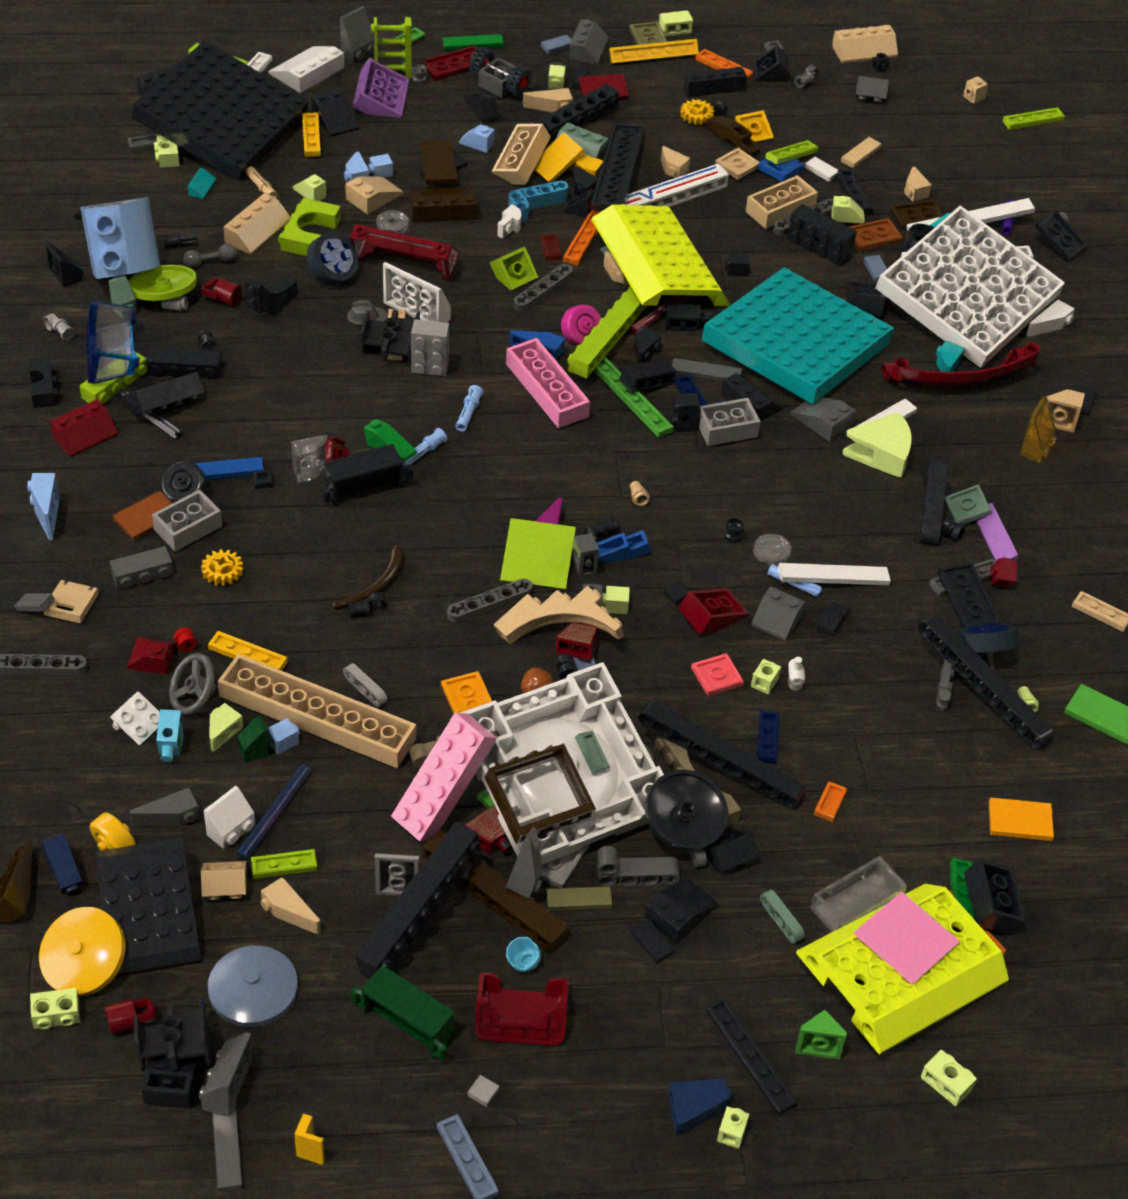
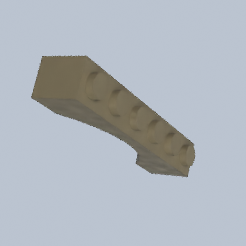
[655,734,741,828]

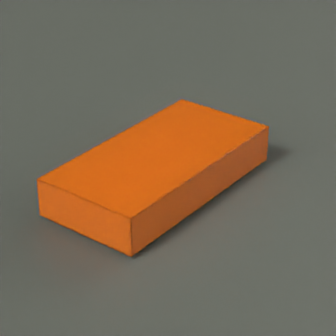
[814,781,848,822]

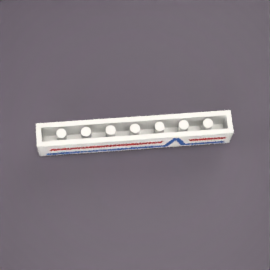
[625,164,729,207]

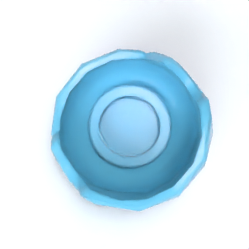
[506,937,541,973]

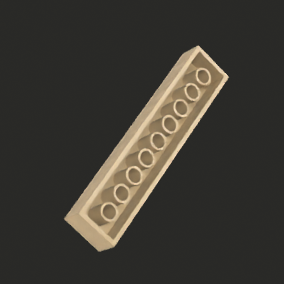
[218,654,416,768]

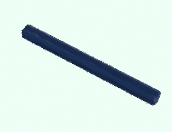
[237,764,310,860]

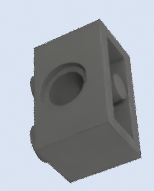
[572,533,599,578]

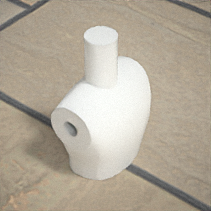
[788,657,805,690]

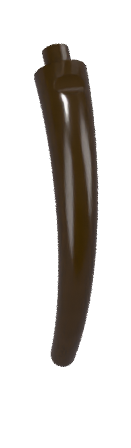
[332,546,404,609]

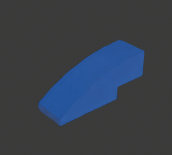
[596,530,652,562]

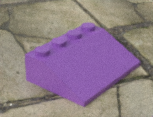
[352,58,409,118]

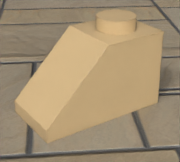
[661,146,690,178]
[904,167,931,202]
[604,251,629,285]

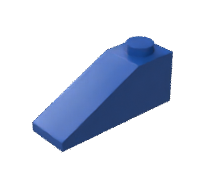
[509,330,565,361]

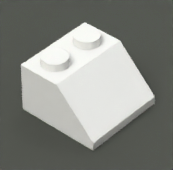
[204,786,255,849]

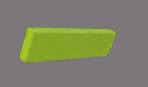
[1003,108,1065,130]
[765,140,819,165]

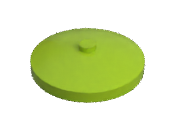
[128,265,197,301]

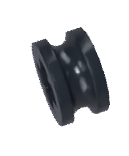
[713,101,728,116]

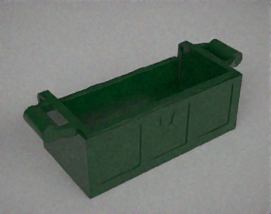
[351,966,454,1061]

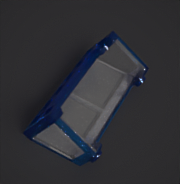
[86,300,140,384]

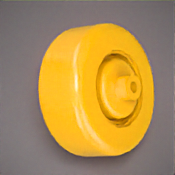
[90,813,136,851]

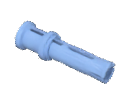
[455,385,484,432]
[403,428,447,466]

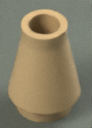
[630,481,650,506]

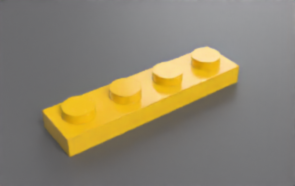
[302,113,321,157]
[208,631,287,671]

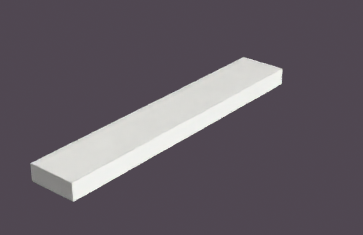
[778,563,891,585]

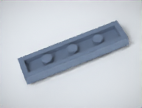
[437,1114,499,1199]

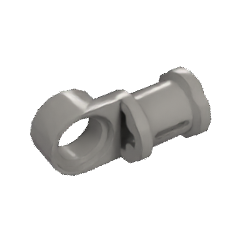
[43,313,76,341]

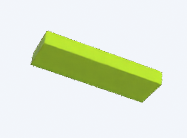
[251,849,317,879]

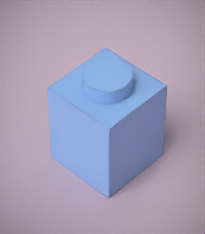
[368,154,393,178]
[268,718,300,755]

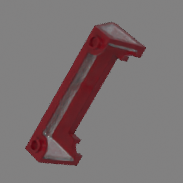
[350,224,460,281]

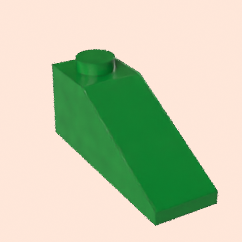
[363,419,417,462]

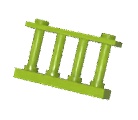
[371,17,412,78]

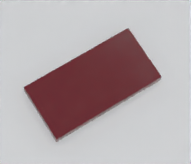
[421,46,477,81]

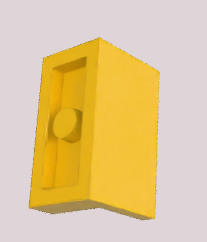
[295,1114,325,1165]

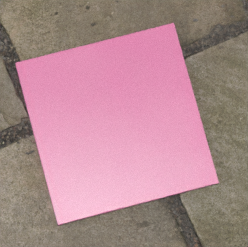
[853,891,960,985]

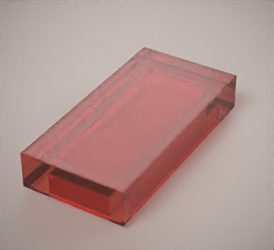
[540,234,562,261]

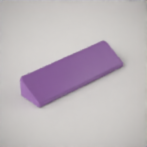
[976,503,1018,561]

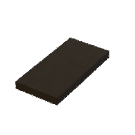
[419,140,458,184]

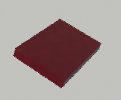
[578,74,629,100]

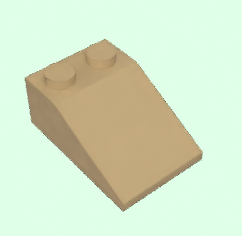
[345,177,404,214]

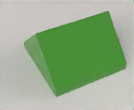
[795,1010,846,1059]

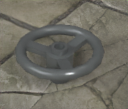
[169,653,215,715]

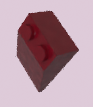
[678,588,749,634]

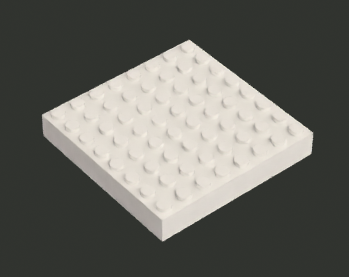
[876,206,1065,368]

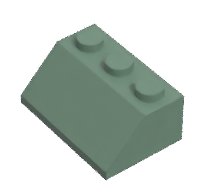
[556,123,608,160]

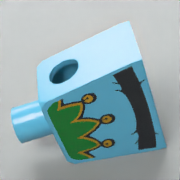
[156,709,185,762]

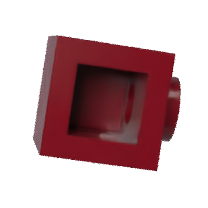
[990,557,1017,589]

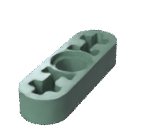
[760,890,804,944]

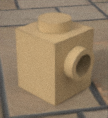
[964,77,988,104]

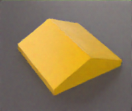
[735,110,774,143]

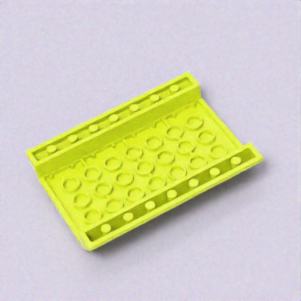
[592,204,730,306]

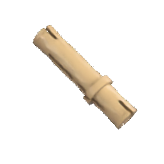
[245,166,277,198]

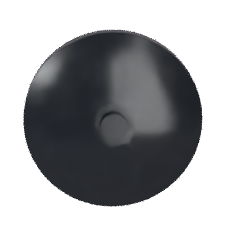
[645,770,728,851]

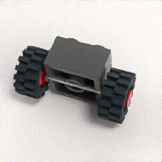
[468,47,532,98]

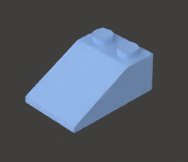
[28,473,60,540]

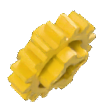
[680,99,714,125]
[201,549,244,586]

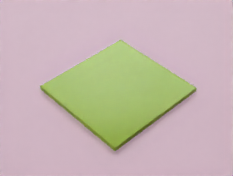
[500,518,576,590]

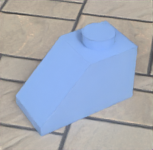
[459,124,494,153]
[344,152,369,182]

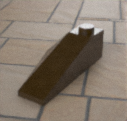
[0,840,33,923]

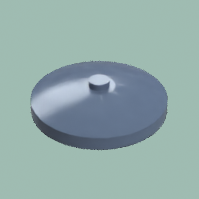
[208,946,298,1027]

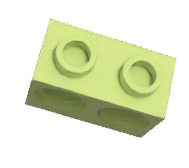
[30,988,80,1029]

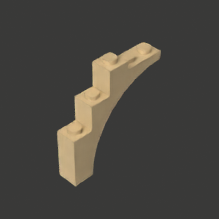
[494,586,624,645]

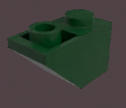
[238,716,271,763]

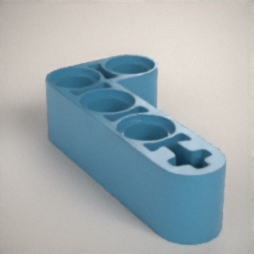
[508,181,568,222]

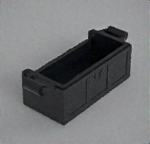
[322,444,413,506]

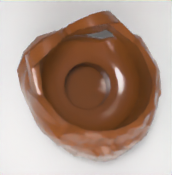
[521,667,554,694]

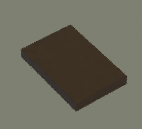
[890,200,944,230]

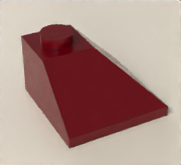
[127,637,176,675]

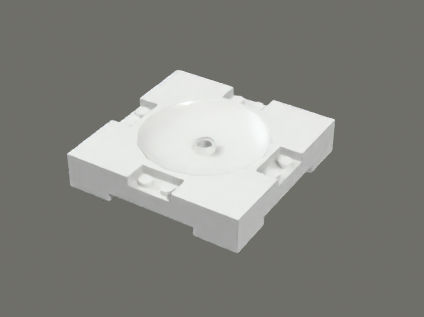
[461,662,664,865]

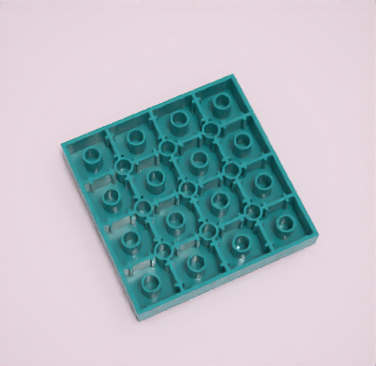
[702,268,894,404]

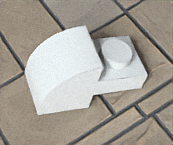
[497,205,521,238]

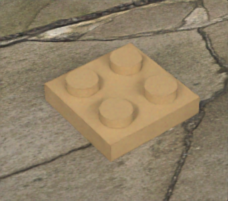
[716,148,759,180]

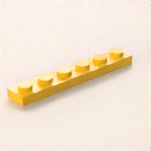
[609,39,699,64]

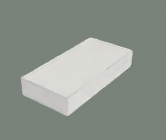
[805,157,837,182]

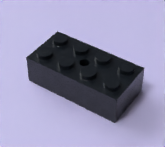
[787,204,857,266]

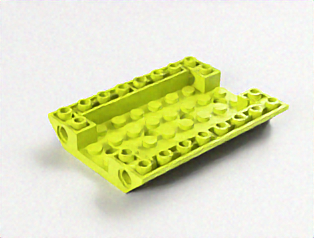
[796,884,1009,1055]

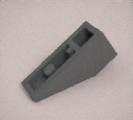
[129,788,200,826]
[506,827,543,899]

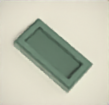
[575,731,610,774]

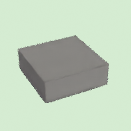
[468,1075,499,1107]

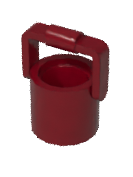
[201,278,242,307]
[104,998,156,1036]

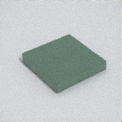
[944,484,992,524]

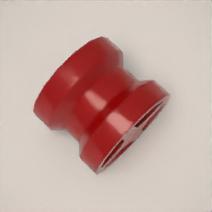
[174,627,198,652]

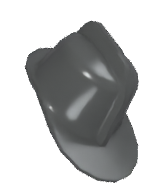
[347,299,388,325]

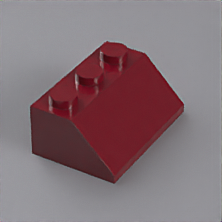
[50,399,118,457]

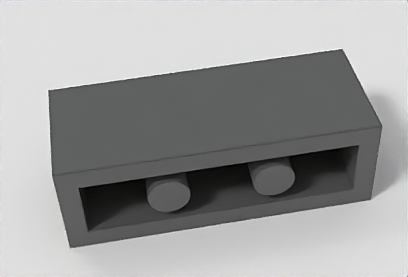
[109,546,174,590]

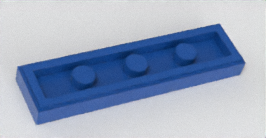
[195,457,264,480]

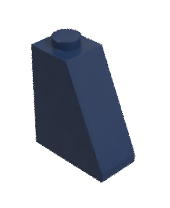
[42,833,82,894]
[669,1078,731,1135]

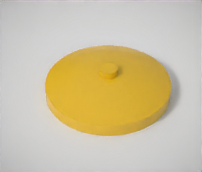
[39,907,126,997]

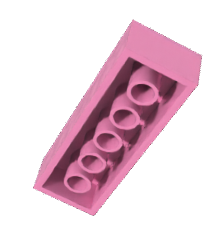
[506,338,590,428]
[391,713,497,841]

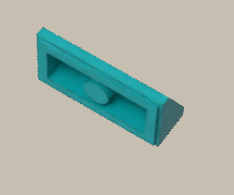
[188,168,216,199]

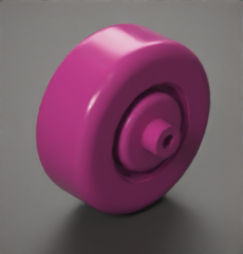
[561,305,601,345]

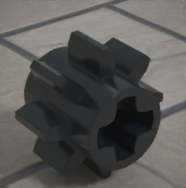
[871,53,890,72]

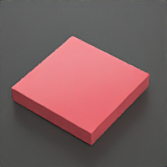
[691,653,744,696]

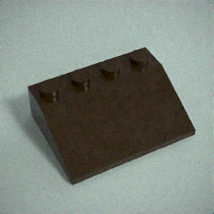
[409,187,477,222]

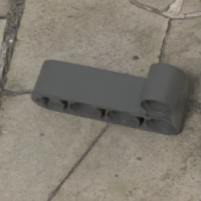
[596,846,680,887]

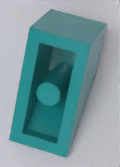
[936,341,965,372]

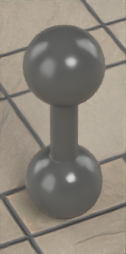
[183,244,237,269]

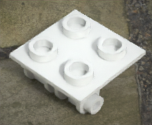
[110,691,160,745]

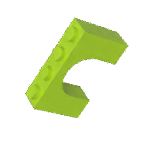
[278,198,341,256]

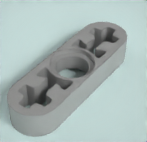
[343,663,387,707]

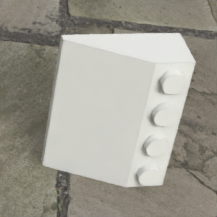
[269,46,345,93]
[383,262,451,323]

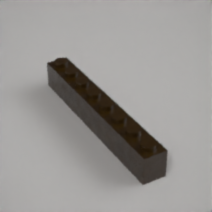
[423,830,569,955]

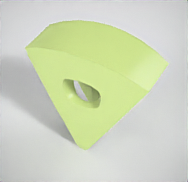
[843,413,911,477]

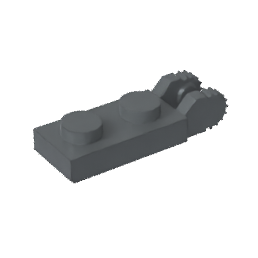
[936,660,955,711]

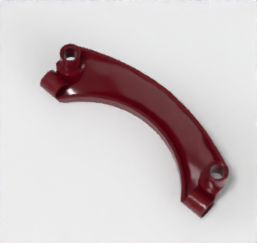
[881,342,1041,389]

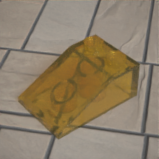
[1020,395,1056,463]

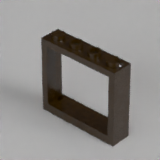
[485,743,596,844]

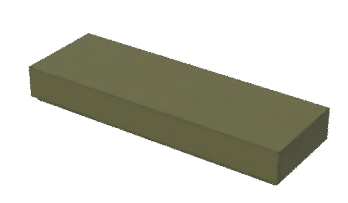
[546,887,612,911]

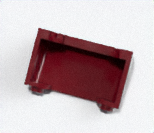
[475,972,568,1045]

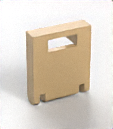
[44,580,99,623]

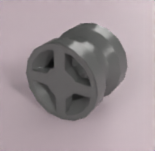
[412,64,427,83]

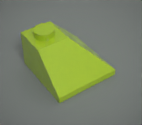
[489,247,538,290]

